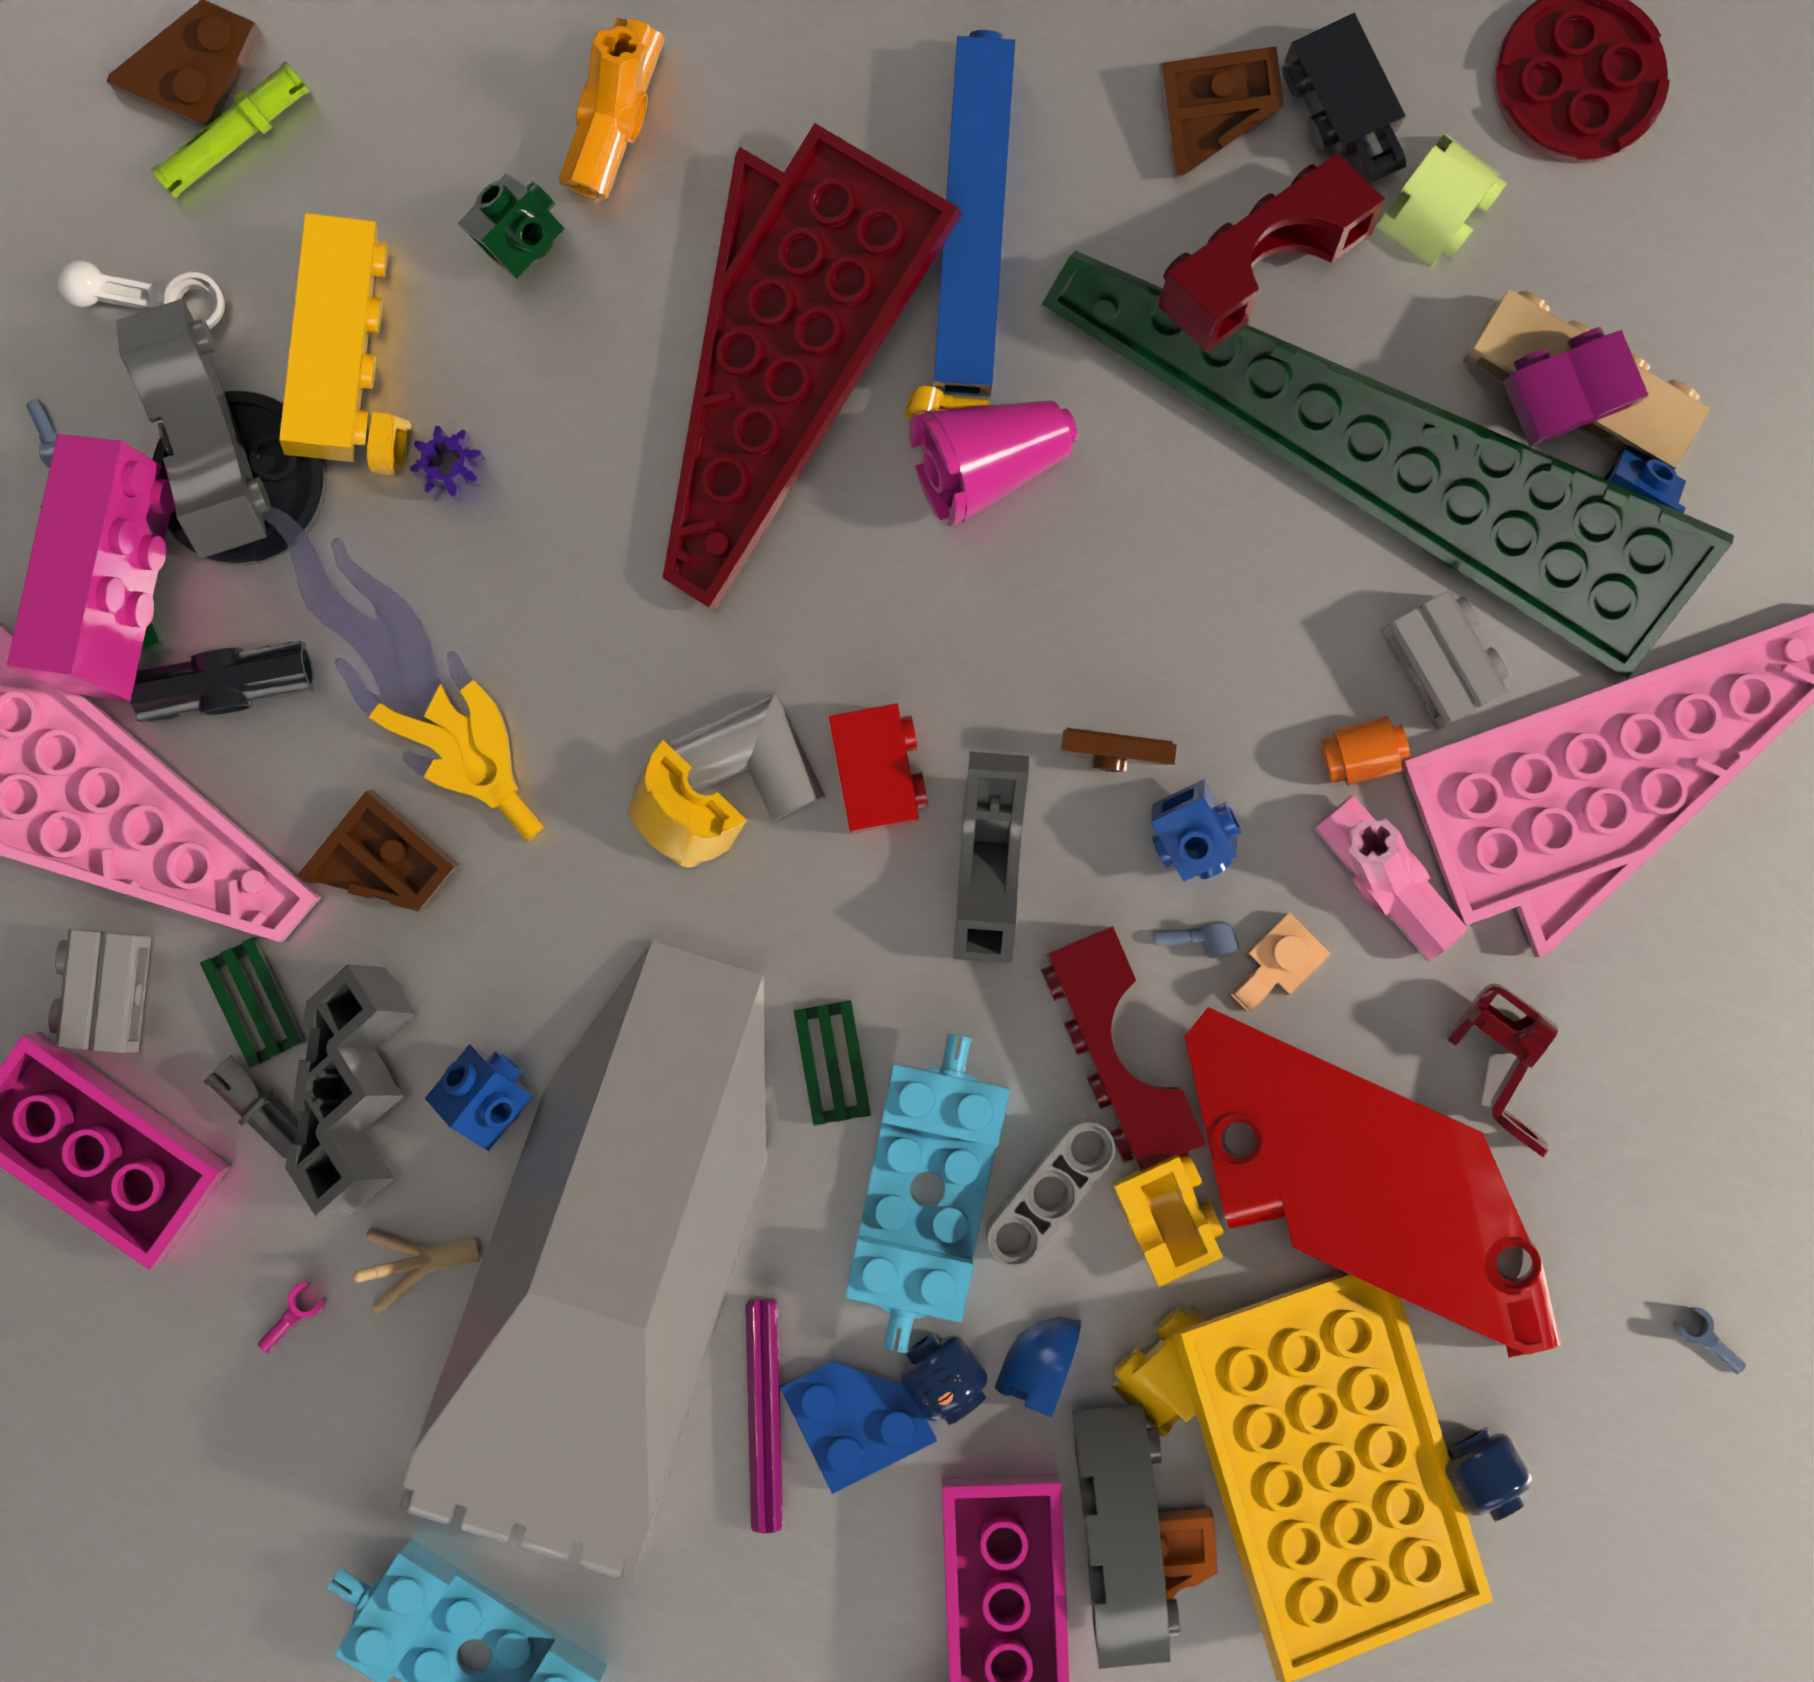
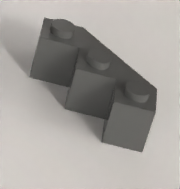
[285,964,415,1216]

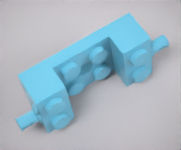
[845,1033,1010,1353]
[327,1539,607,1682]

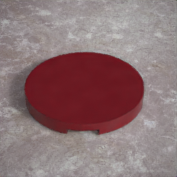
[1494,0,1670,163]

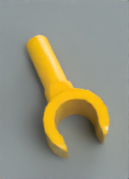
[905,385,989,419]

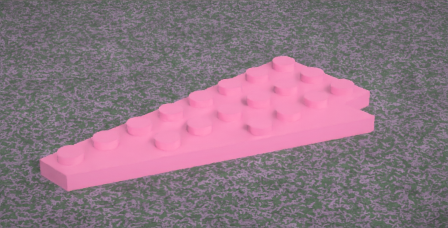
[1401,612,1814,957]
[0,622,321,942]

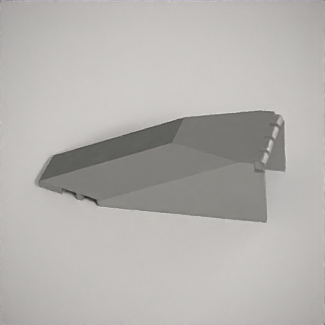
[399,940,768,1580]

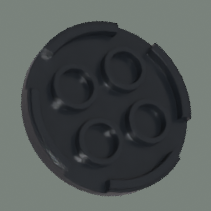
[152,391,328,566]

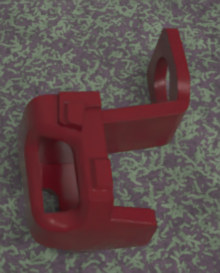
[1447,983,1558,1157]

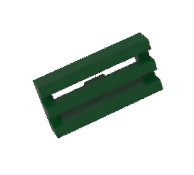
[200,937,306,1068]
[793,1000,871,1126]

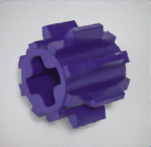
[409,426,485,501]

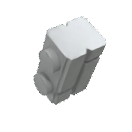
[1381,589,1509,729]
[48,929,151,1053]

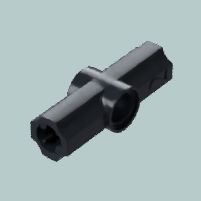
[130,641,314,723]

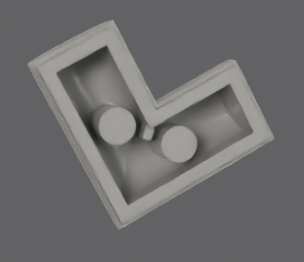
[671,692,826,822]

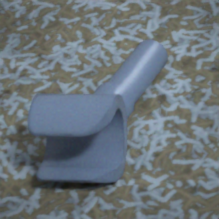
[26,399,56,468]
[1154,922,1239,958]
[1674,1307,1746,1374]

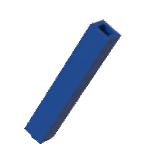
[934,30,1015,397]

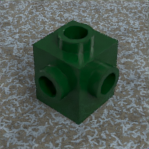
[458,173,565,279]

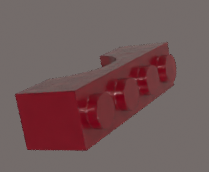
[1158,153,1385,353]
[1040,926,1206,1171]

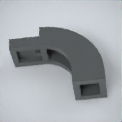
[953,751,1029,963]

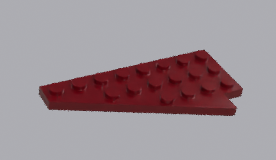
[662,123,963,611]

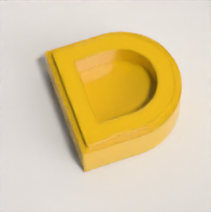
[367,411,412,476]

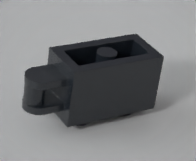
[1282,12,1406,184]

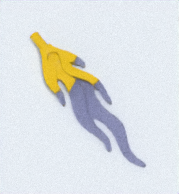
[262,506,545,842]

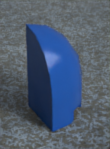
[994,1317,1081,1417]

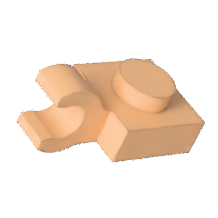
[1229,912,1331,1012]

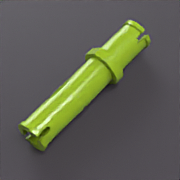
[151,61,310,199]

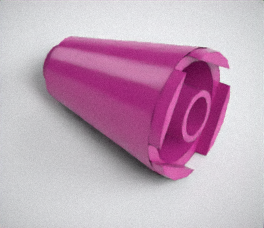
[909,400,1078,526]

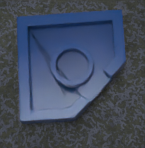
[780,1359,937,1494]

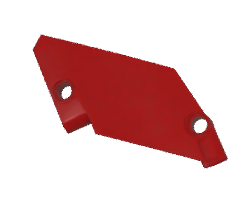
[1184,1007,1561,1358]

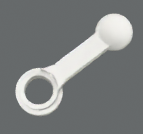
[57,260,225,329]

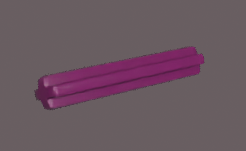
[745,1298,783,1534]

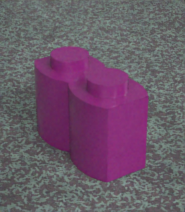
[1503,327,1649,447]

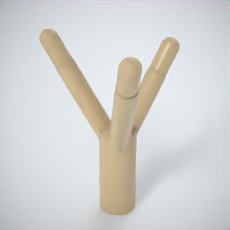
[353,1229,480,1314]

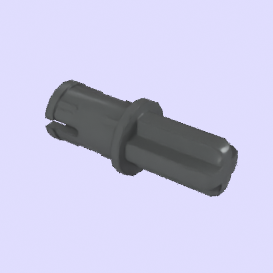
[204,1055,298,1159]

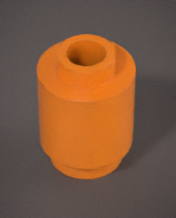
[1320,716,1410,786]

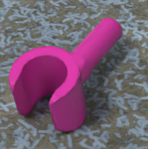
[257,1282,326,1353]

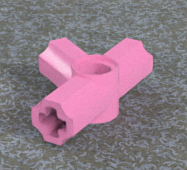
[1314,795,1468,961]

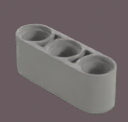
[986,1119,1116,1267]

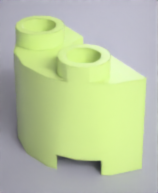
[1376,133,1507,267]

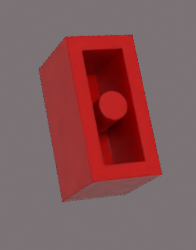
[828,703,928,834]

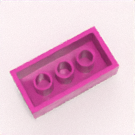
[6,434,175,701]
[0,1032,232,1270]
[942,1474,1070,1682]

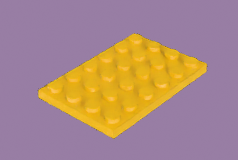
[1172,1272,1493,1682]

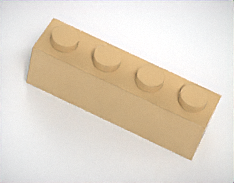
[1463,289,1711,470]

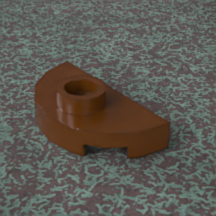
[1060,728,1177,773]

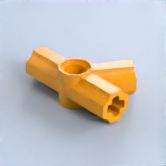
[559,18,665,201]

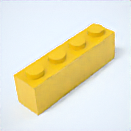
[279,213,388,463]

